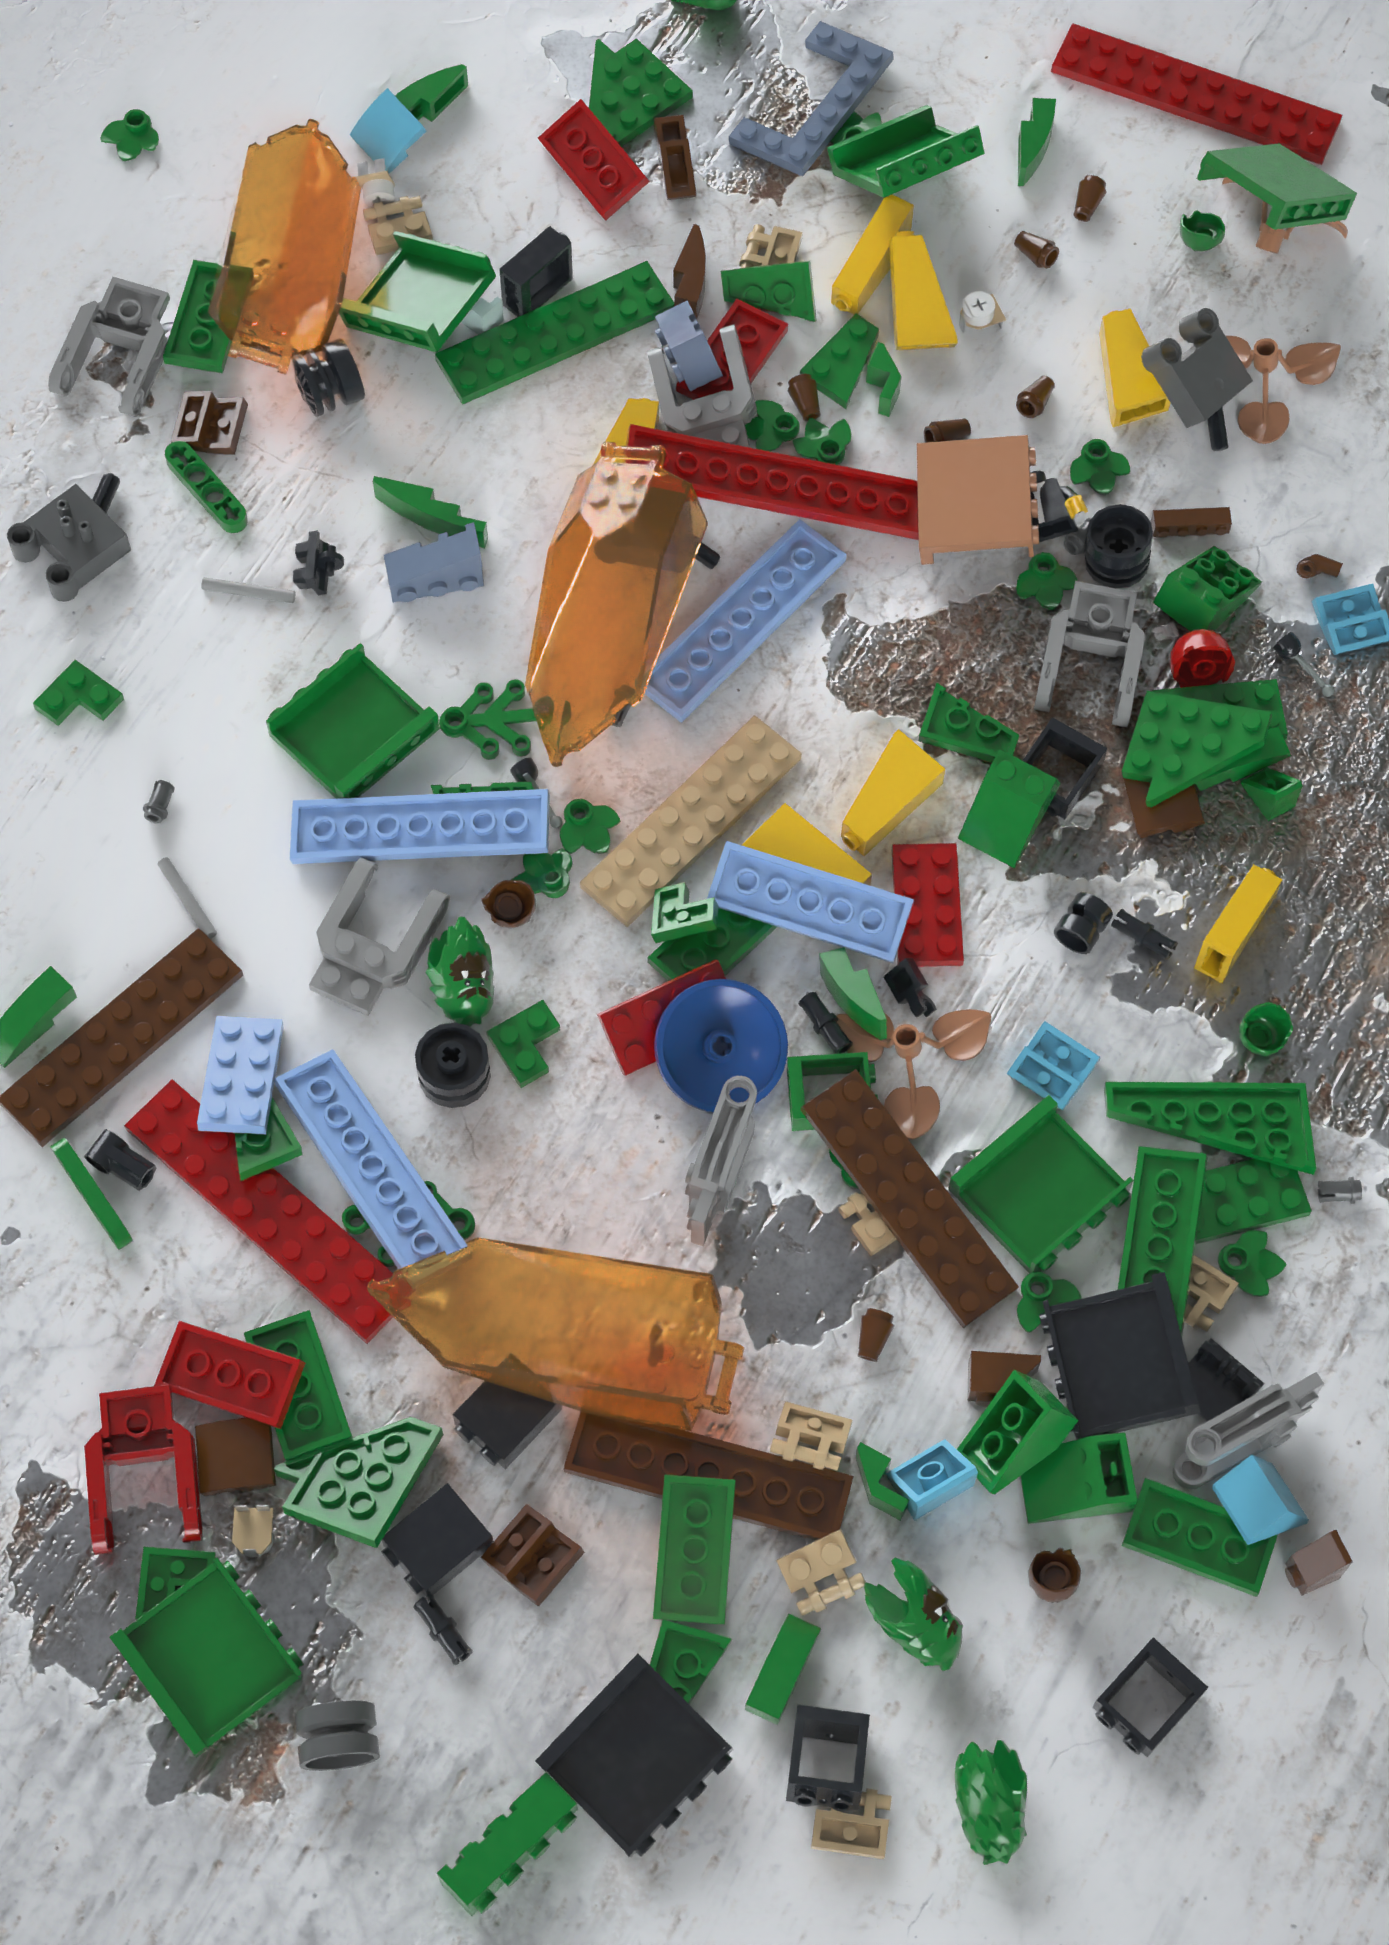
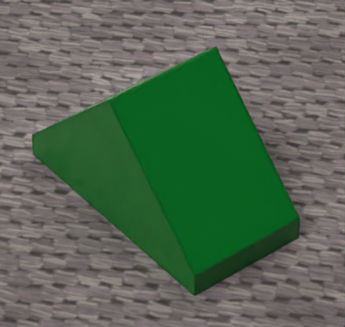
[1241,767,1303,822]

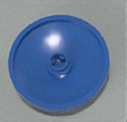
[654,979,788,1113]

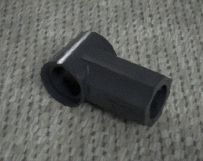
[84,1129,157,1191]

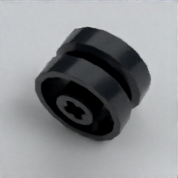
[415,1022,491,1108]

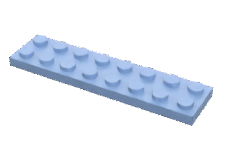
[634,519,847,723]
[290,789,550,864]
[275,1049,472,1290]

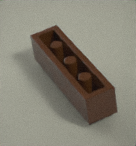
[1151,507,1232,538]

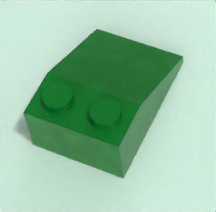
[958,749,1061,869]
[957,1370,1078,1495]

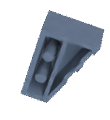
[655,301,723,391]
[384,522,484,603]

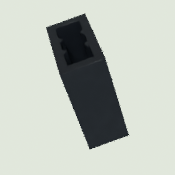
[452,1354,562,1470]
[381,1483,494,1596]

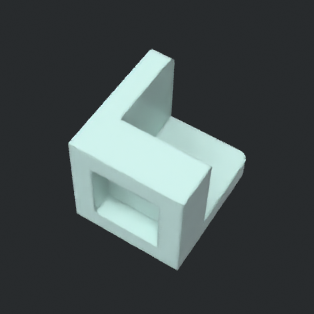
[462,297,504,334]

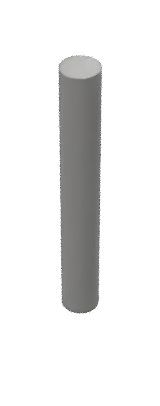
[201,577,296,603]
[157,857,217,939]

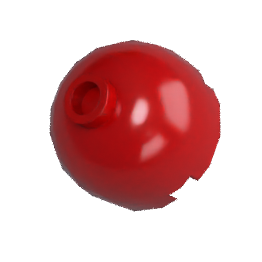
[1170,629,1235,687]

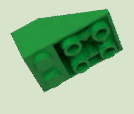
[1152,546,1262,632]
[1020,1432,1138,1524]

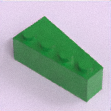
[437,1772,578,1916]

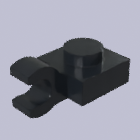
[883,958,937,1017]

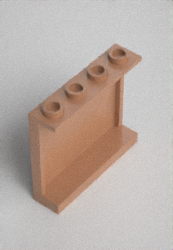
[917,435,1039,565]

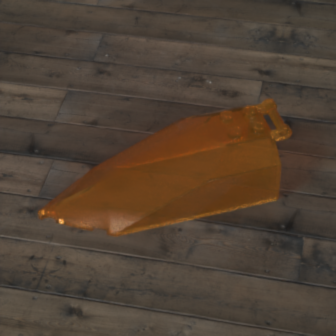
[208,119,361,375]
[525,442,708,767]
[367,1237,745,1431]

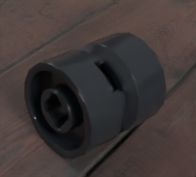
[1053,892,1113,954]

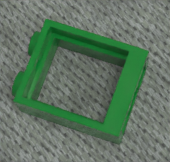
[786,1052,878,1131]

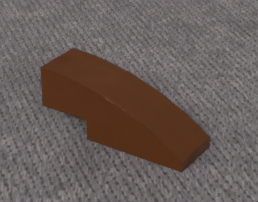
[654,115,696,200]
[673,224,706,319]

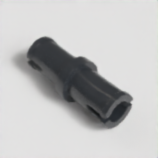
[1111,909,1178,960]
[798,992,853,1054]
[413,1594,473,1665]

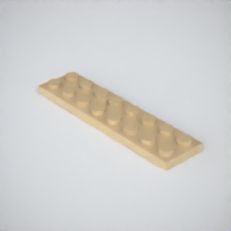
[580,715,802,927]

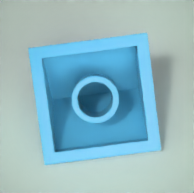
[886,1439,978,1521]
[1212,1455,1309,1545]

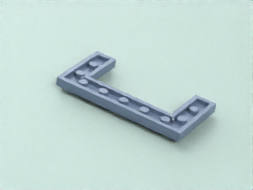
[728,21,894,177]

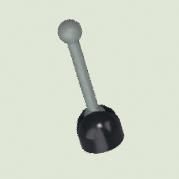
[1273,632,1335,697]
[510,758,563,828]

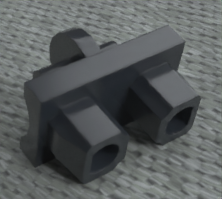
[293,530,344,596]

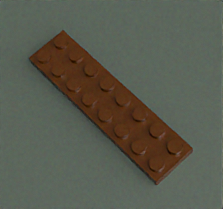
[0,928,244,1147]
[800,1069,1019,1328]
[563,1403,854,1541]

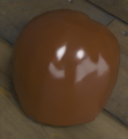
[481,880,536,928]
[1028,1548,1081,1603]

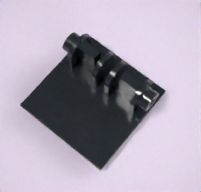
[1188,1338,1265,1422]

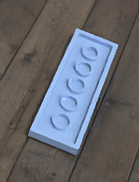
[707,841,914,963]

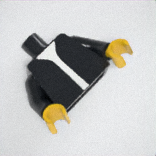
[1022,471,1088,548]

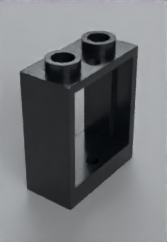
[499,226,573,317]
[1022,717,1107,820]
[1092,1637,1208,1757]
[786,1704,870,1812]

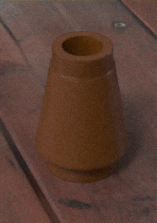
[1073,175,1107,222]
[1014,231,1059,269]
[787,374,821,422]
[1016,376,1055,418]
[924,418,971,443]
[857,1308,895,1362]

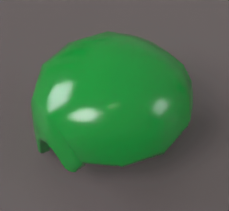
[1180,210,1225,252]
[1239,1002,1293,1056]

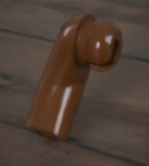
[1296,554,1343,579]

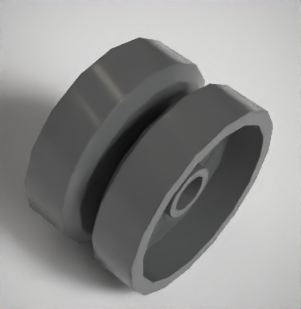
[295,1700,380,1771]

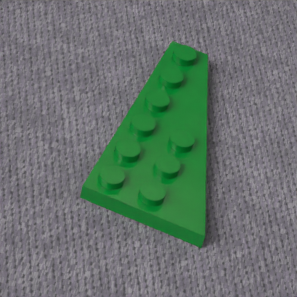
[1104,1082,1316,1175]

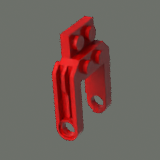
[84,1384,203,1555]

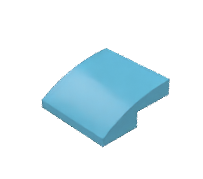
[350,88,427,173]
[1312,583,1389,655]
[1007,1021,1101,1111]

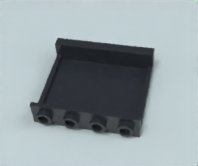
[1039,1272,1201,1439]
[535,1653,733,1857]

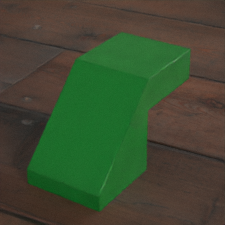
[866,342,902,417]
[855,1442,909,1521]

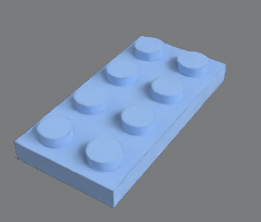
[197,1016,284,1134]

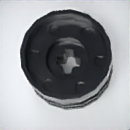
[292,338,365,417]
[1085,504,1153,589]

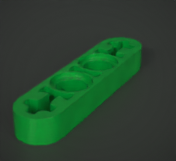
[165,441,248,533]
[50,1137,133,1250]

